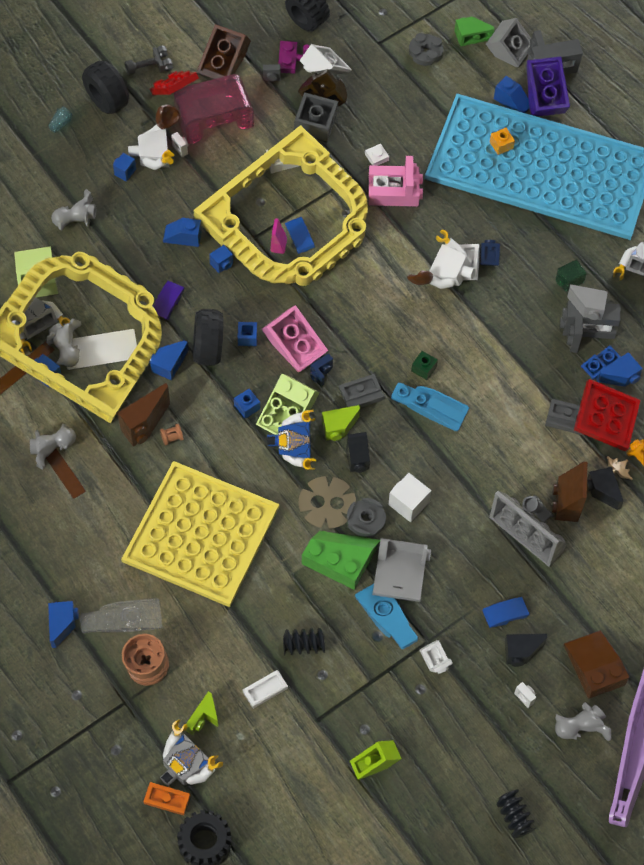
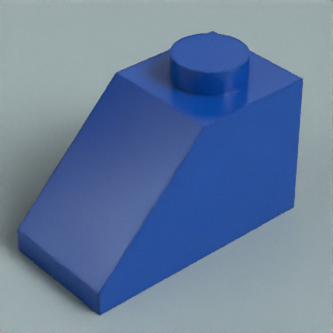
[494,76,530,113]
[163,218,202,247]
[149,340,189,380]
[596,352,643,387]
[48,601,79,648]

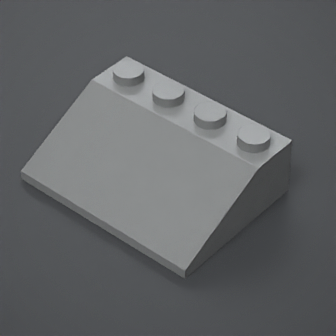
[489,491,567,567]

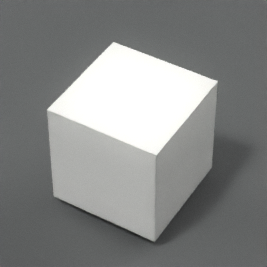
[388,473,431,522]

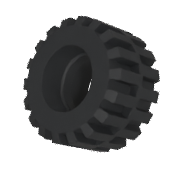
[285,0,330,32]
[177,810,232,865]

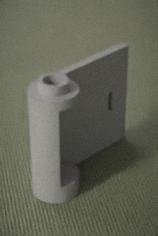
[373,538,431,602]

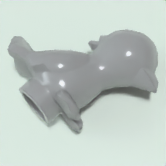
[51,189,96,231]
[46,318,82,367]
[30,424,76,470]
[555,702,611,741]

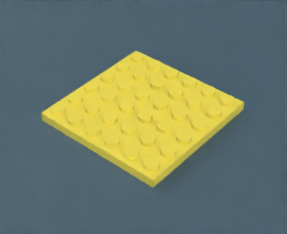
[121,461,279,607]

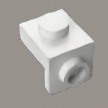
[420,640,453,674]

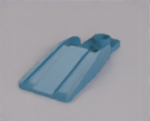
[391,383,469,431]
[355,584,418,649]

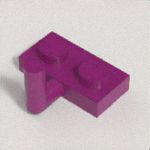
[278,41,310,74]

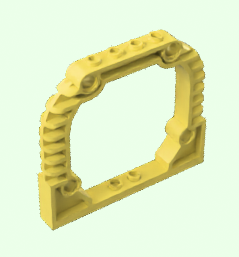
[194,125,368,286]
[0,252,162,423]

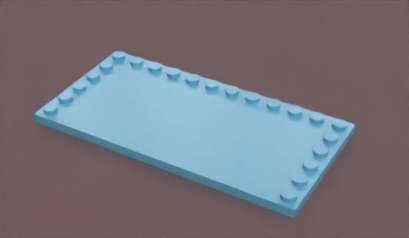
[424,94,644,240]

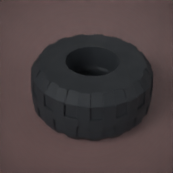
[82,61,129,114]
[193,309,223,366]

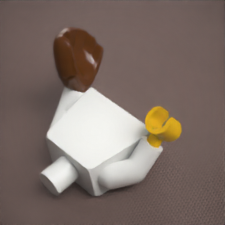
[128,104,180,170]
[407,230,476,289]

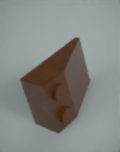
[196,24,251,84]
[118,383,170,447]
[552,462,588,522]
[564,630,629,699]

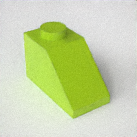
[321,405,360,441]
[350,740,401,780]

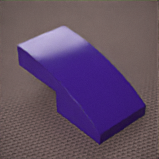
[153,281,185,320]

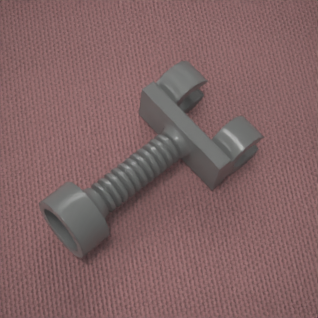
[125,45,173,75]
[522,495,554,523]

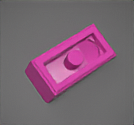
[270,218,287,254]

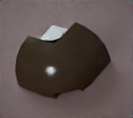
[298,69,347,107]

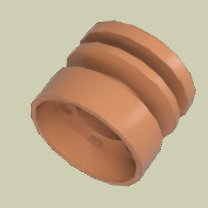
[122,634,169,686]

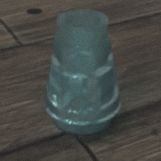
[48,106,73,133]

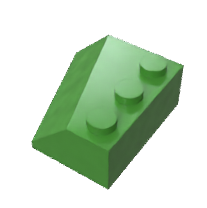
[302,531,380,590]

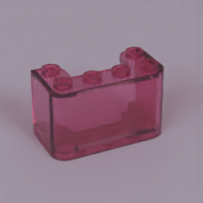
[173,74,254,144]

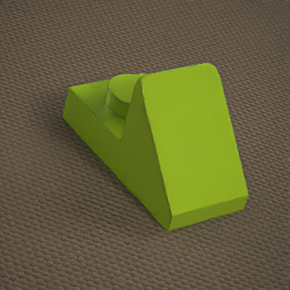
[186,691,218,735]

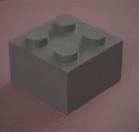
[294,93,338,142]

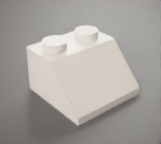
[300,44,352,75]

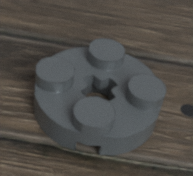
[409,33,443,66]
[346,498,386,538]

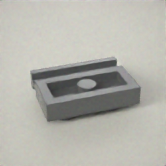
[339,374,385,408]
[545,399,582,435]

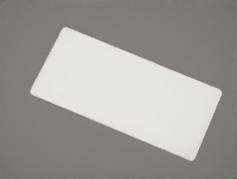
[67,329,137,370]

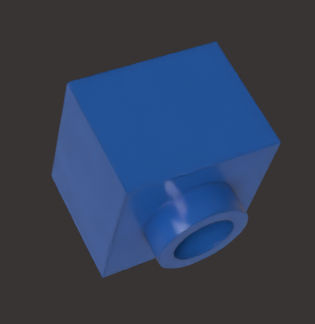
[113,153,136,182]
[209,245,233,273]
[238,322,257,346]
[234,389,260,419]

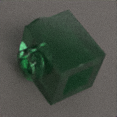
[556,259,587,292]

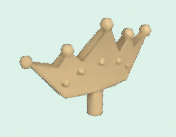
[607,456,633,480]

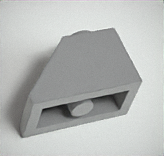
[567,284,608,320]

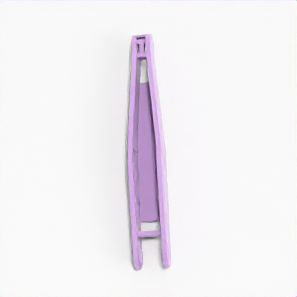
[609,670,644,828]

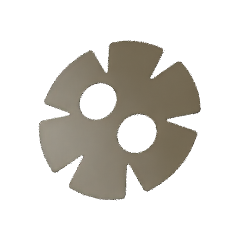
[298,476,356,529]

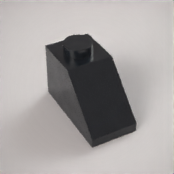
[346,432,370,473]
[587,467,624,510]
[504,634,547,667]

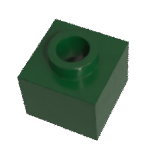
[411,351,438,380]

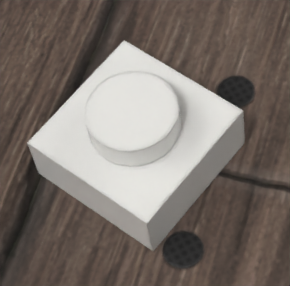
[171,132,188,157]
[365,144,389,166]
[514,682,536,708]

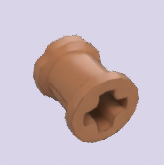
[160,424,184,446]

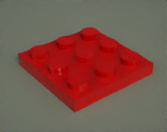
[574,379,641,451]

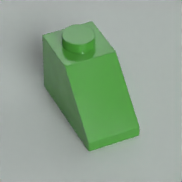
[454,17,494,46]

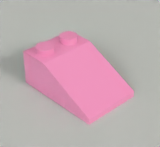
[261,305,328,373]

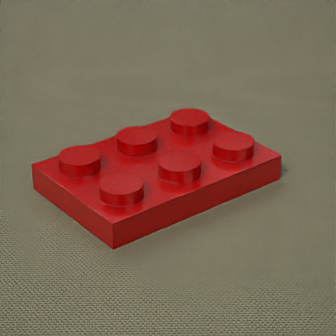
[150,70,199,95]

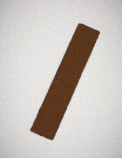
[0,341,55,395]
[45,434,86,499]

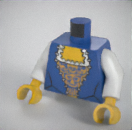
[267,410,316,470]

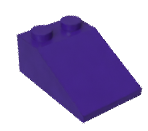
[527,56,570,117]

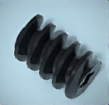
[283,628,325,656]
[496,789,536,838]

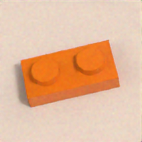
[143,782,191,816]

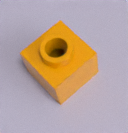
[490,128,515,155]

